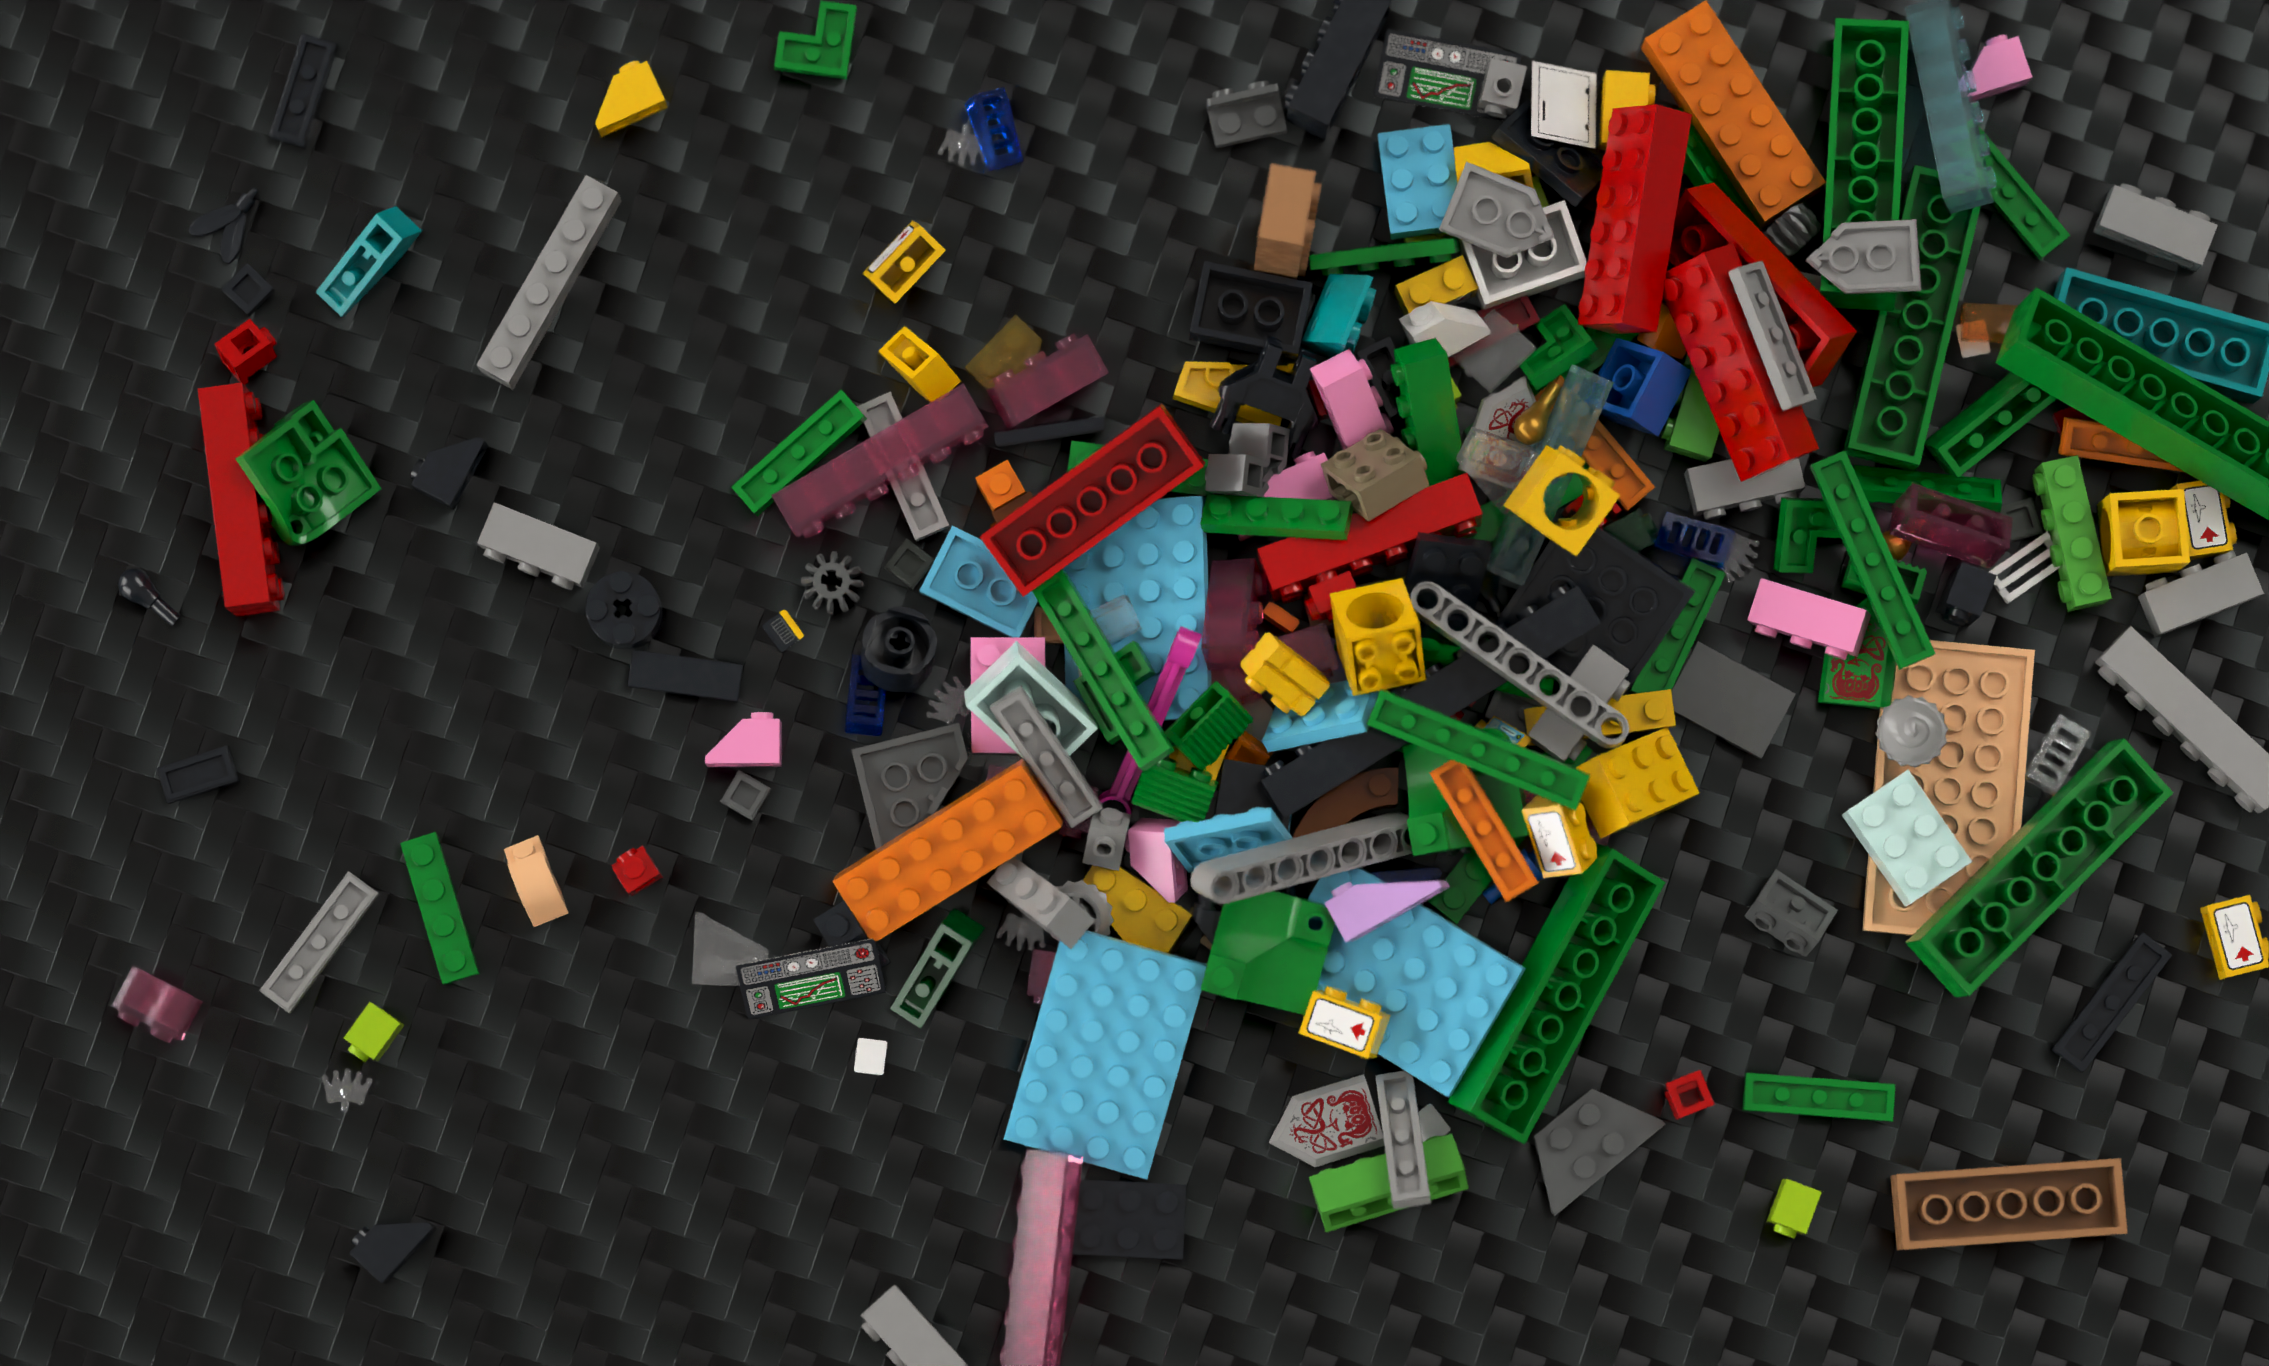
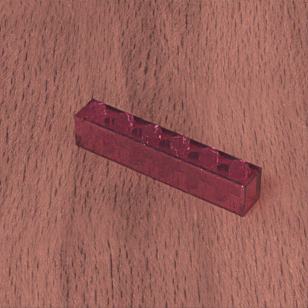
[771,384,988,538]
[1000,1149,1083,1366]

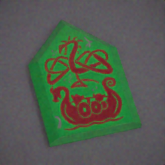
[1818,598,1897,709]

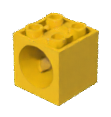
[1503,445,1620,556]
[2097,489,2190,577]
[1330,578,1426,696]

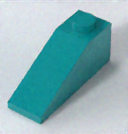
[316,206,422,317]

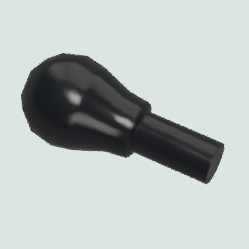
[117,568,181,626]

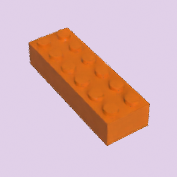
[1641,0,1826,229]
[832,759,1064,942]

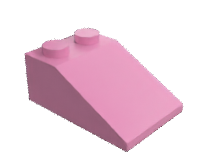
[971,637,1046,754]

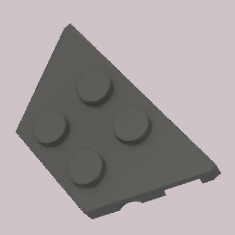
[1533,1089,1666,1216]

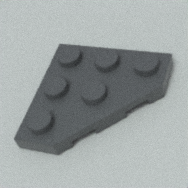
[851,723,968,849]

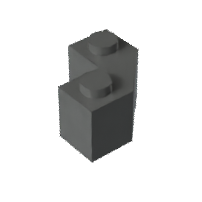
[1205,423,1290,497]

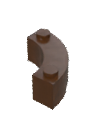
[1292,767,1399,880]

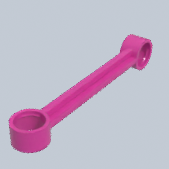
[1098,626,1202,814]

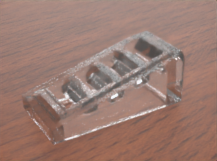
[2024,714,2091,796]

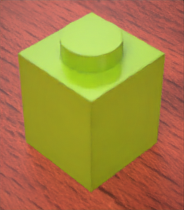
[344,1002,404,1062]
[1767,1178,1821,1239]

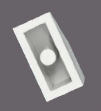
[1399,301,1491,357]

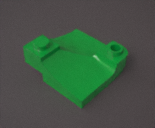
[235,400,382,546]
[1402,728,1529,856]
[1200,890,1334,1015]

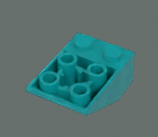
[1301,274,1377,359]

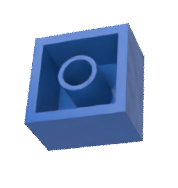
[1584,338,1692,436]

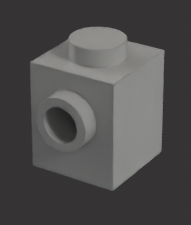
[1477,58,1527,118]
[1083,808,1131,871]

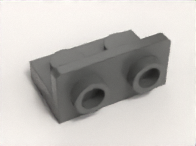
[1206,81,1287,148]
[1745,869,1838,957]

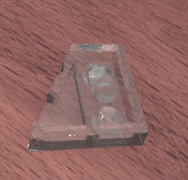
[1456,427,1538,515]
[692,912,769,986]

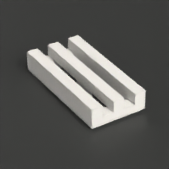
[1989,532,2060,604]

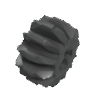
[1763,204,1822,261]
[801,551,864,615]

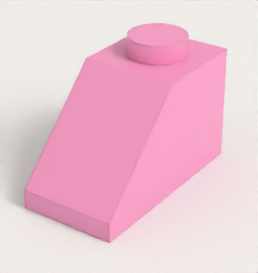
[1955,35,2032,106]
[705,712,782,767]
[1125,818,1188,903]

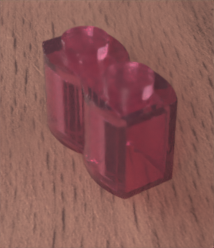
[112,966,203,1043]

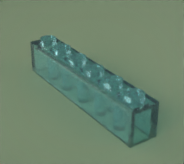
[1905,0,1997,214]
[1486,364,1614,586]

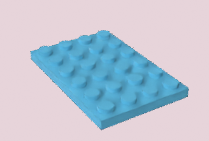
[1062,496,1212,721]
[1308,867,1526,1097]
[1004,931,1207,1180]

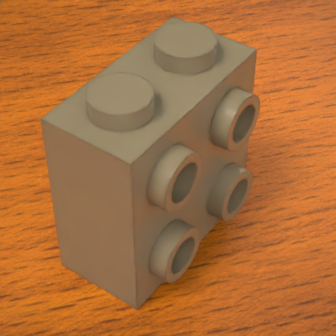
[1320,429,1429,521]

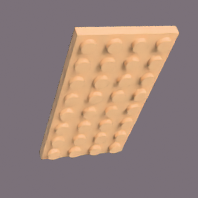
[1862,640,2035,936]

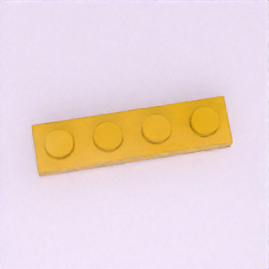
[1523,689,1676,747]

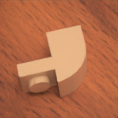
[504,835,568,927]

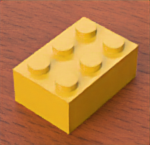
[1576,727,1700,839]

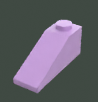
[1325,881,1450,942]

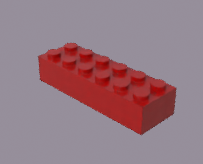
[1578,104,1692,334]
[1669,182,1857,387]
[1663,243,1819,482]
[198,382,285,617]
[980,403,1205,597]
[1257,473,1483,604]

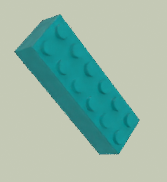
[2054,267,2269,404]

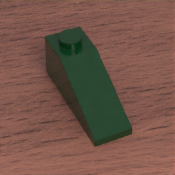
[890,908,985,1029]

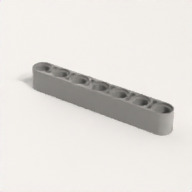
[1410,582,1629,749]
[1191,811,1413,904]

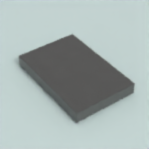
[1671,641,1796,760]

